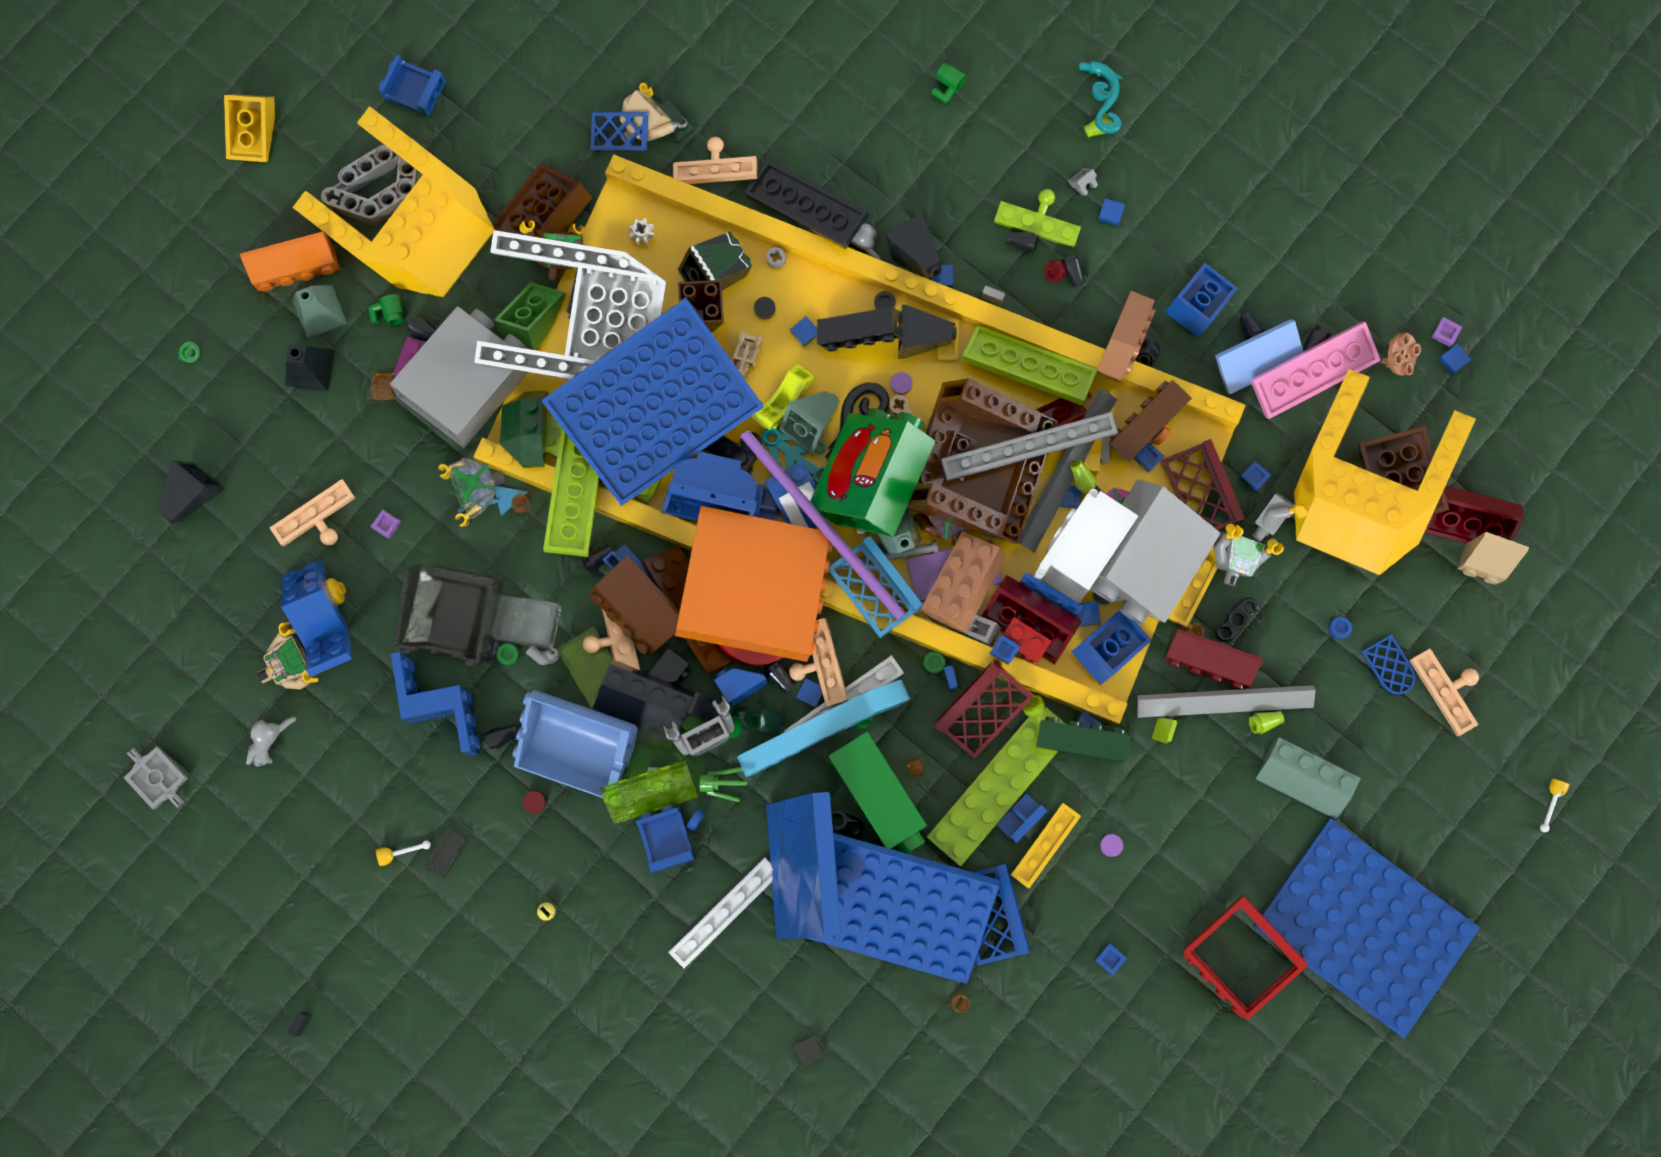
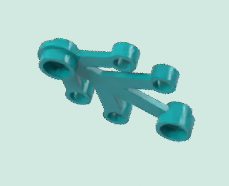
[761,428,826,484]

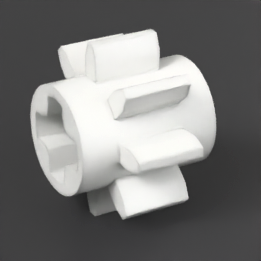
[628,218,655,246]

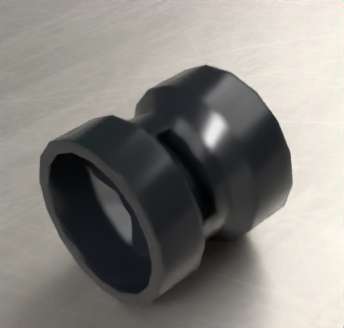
[1134,339,1160,367]

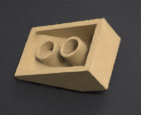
[1457,532,1529,584]

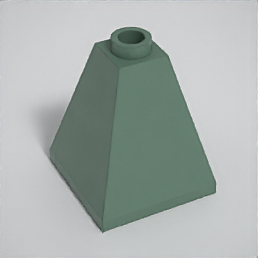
[293,285,348,339]
[779,391,840,455]
[873,508,921,554]

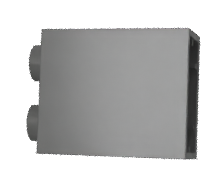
[390,306,529,448]
[1090,480,1221,625]

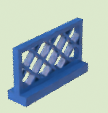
[973,864,1031,966]

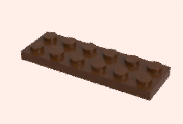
[641,545,735,675]

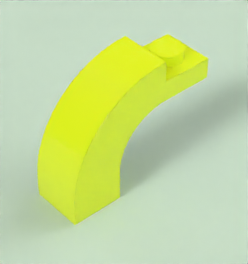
[752,364,815,430]

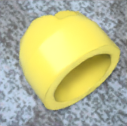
[537,902,556,920]

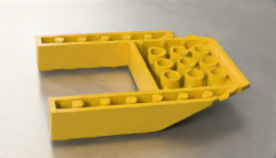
[293,106,495,297]
[1294,369,1476,575]

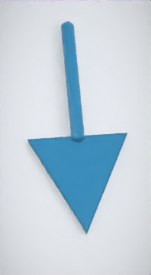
[458,485,528,516]

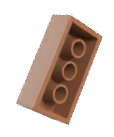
[1097,291,1155,380]
[921,532,1007,633]

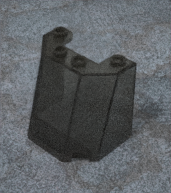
[393,564,503,666]

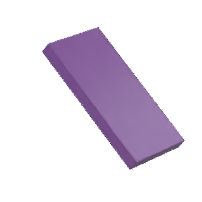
[907,540,1002,601]

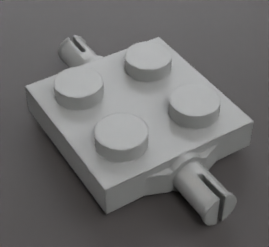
[123,746,188,810]

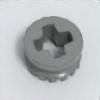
[766,247,786,269]

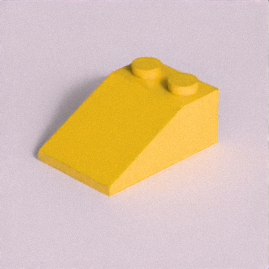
[224,94,275,162]

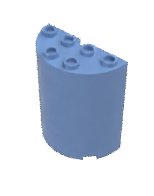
[513,690,638,802]

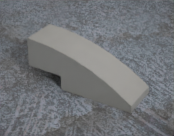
[928,614,1001,647]

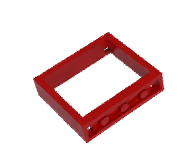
[1183,894,1309,1020]

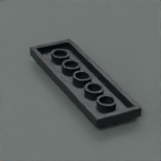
[744,159,869,250]

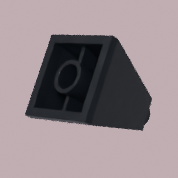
[886,212,942,279]
[898,305,957,359]
[285,345,335,391]
[160,460,225,523]

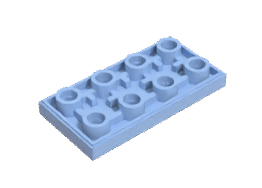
[1215,319,1303,395]

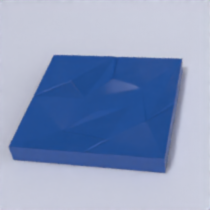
[766,792,841,940]

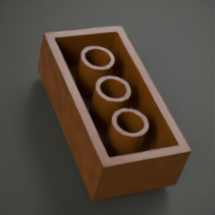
[1109,380,1192,462]

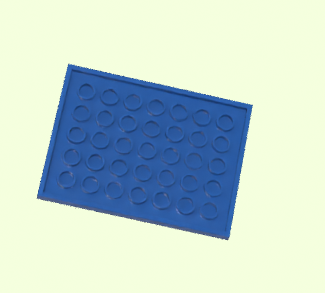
[541,297,764,506]
[1253,818,1480,1038]
[807,833,1000,984]

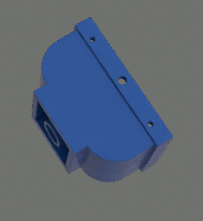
[661,451,757,521]

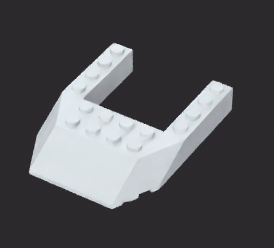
[474,230,666,379]

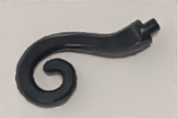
[825,382,890,460]

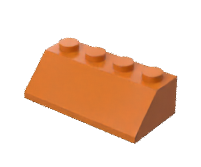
[240,231,340,292]

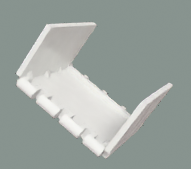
[1034,489,1138,604]

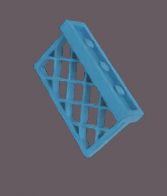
[828,536,923,638]

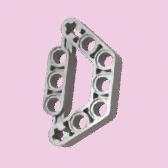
[321,138,421,225]

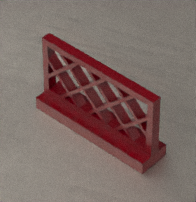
[1162,439,1245,531]
[934,658,1034,759]

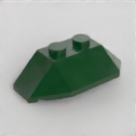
[500,391,548,468]

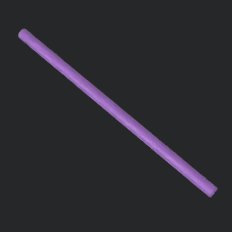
[740,430,906,620]

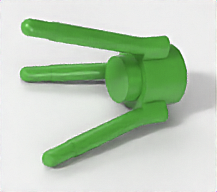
[700,767,748,802]

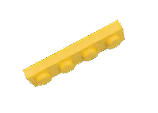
[1168,545,1217,628]
[1011,803,1081,889]

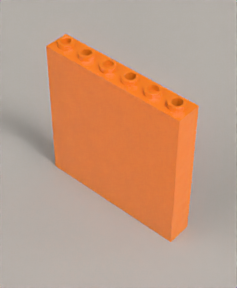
[675,506,833,662]

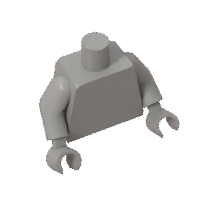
[663,696,734,756]

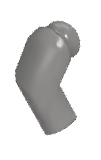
[526,645,559,665]

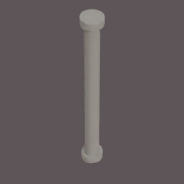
[833,540,938,573]

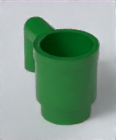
[931,63,967,103]
[368,294,404,325]

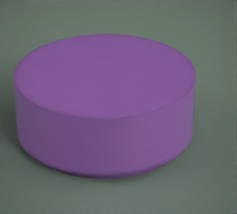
[891,372,912,395]
[1100,834,1123,857]

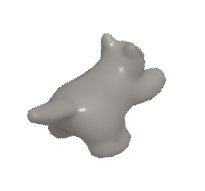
[850,224,881,260]
[246,717,296,767]

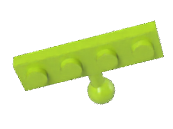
[994,189,1081,249]

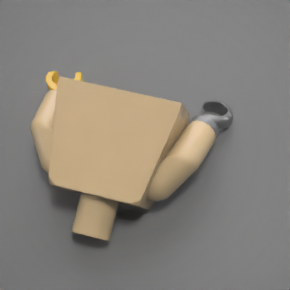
[620,83,688,143]

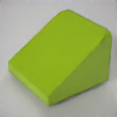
[1152,718,1177,744]

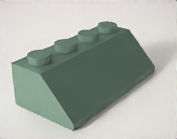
[1255,737,1361,820]

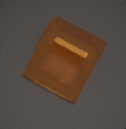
[370,373,394,400]

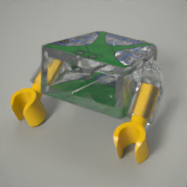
[438,458,505,527]

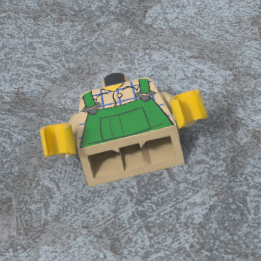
[257,621,318,690]

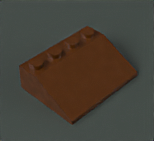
[492,163,593,235]
[1358,426,1449,515]
[588,555,680,657]

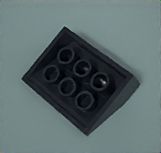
[592,659,695,753]

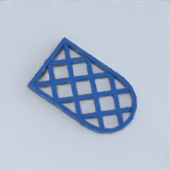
[1361,634,1415,695]

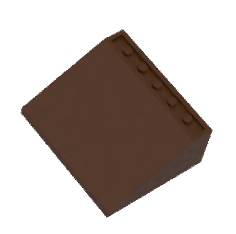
[907,378,1058,544]

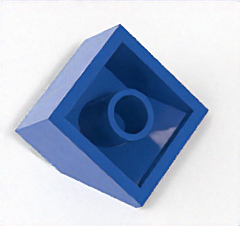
[714,668,768,707]

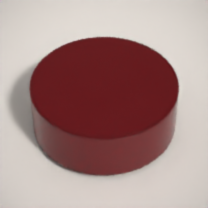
[1044,260,1066,282]
[523,791,546,814]

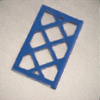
[590,112,649,151]
[1020,572,1083,618]

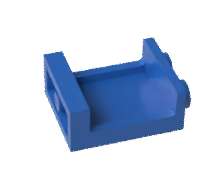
[379,55,446,117]
[636,805,695,873]

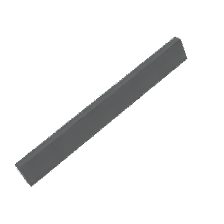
[1018,388,1117,552]

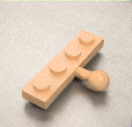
[673,137,757,184]
[270,479,355,547]
[583,609,640,670]
[789,618,849,708]
[1409,649,1479,736]

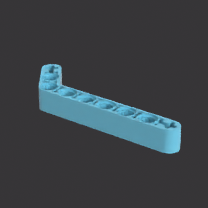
[737,680,911,777]

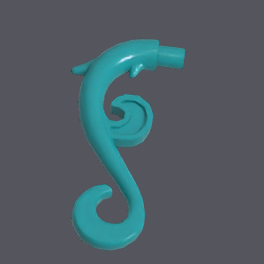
[1079,61,1122,134]

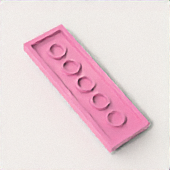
[1250,322,1381,419]

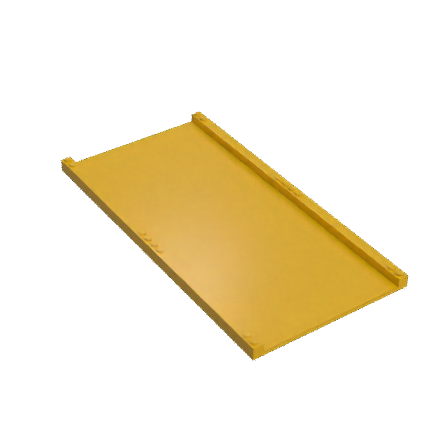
[474,154,1246,726]

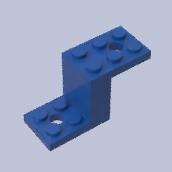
[281,560,351,677]
[391,652,481,756]

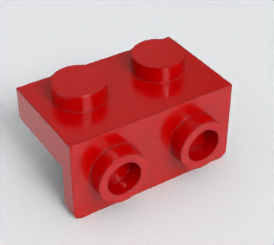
[1003,617,1052,663]

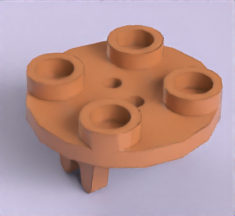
[1381,333,1421,376]

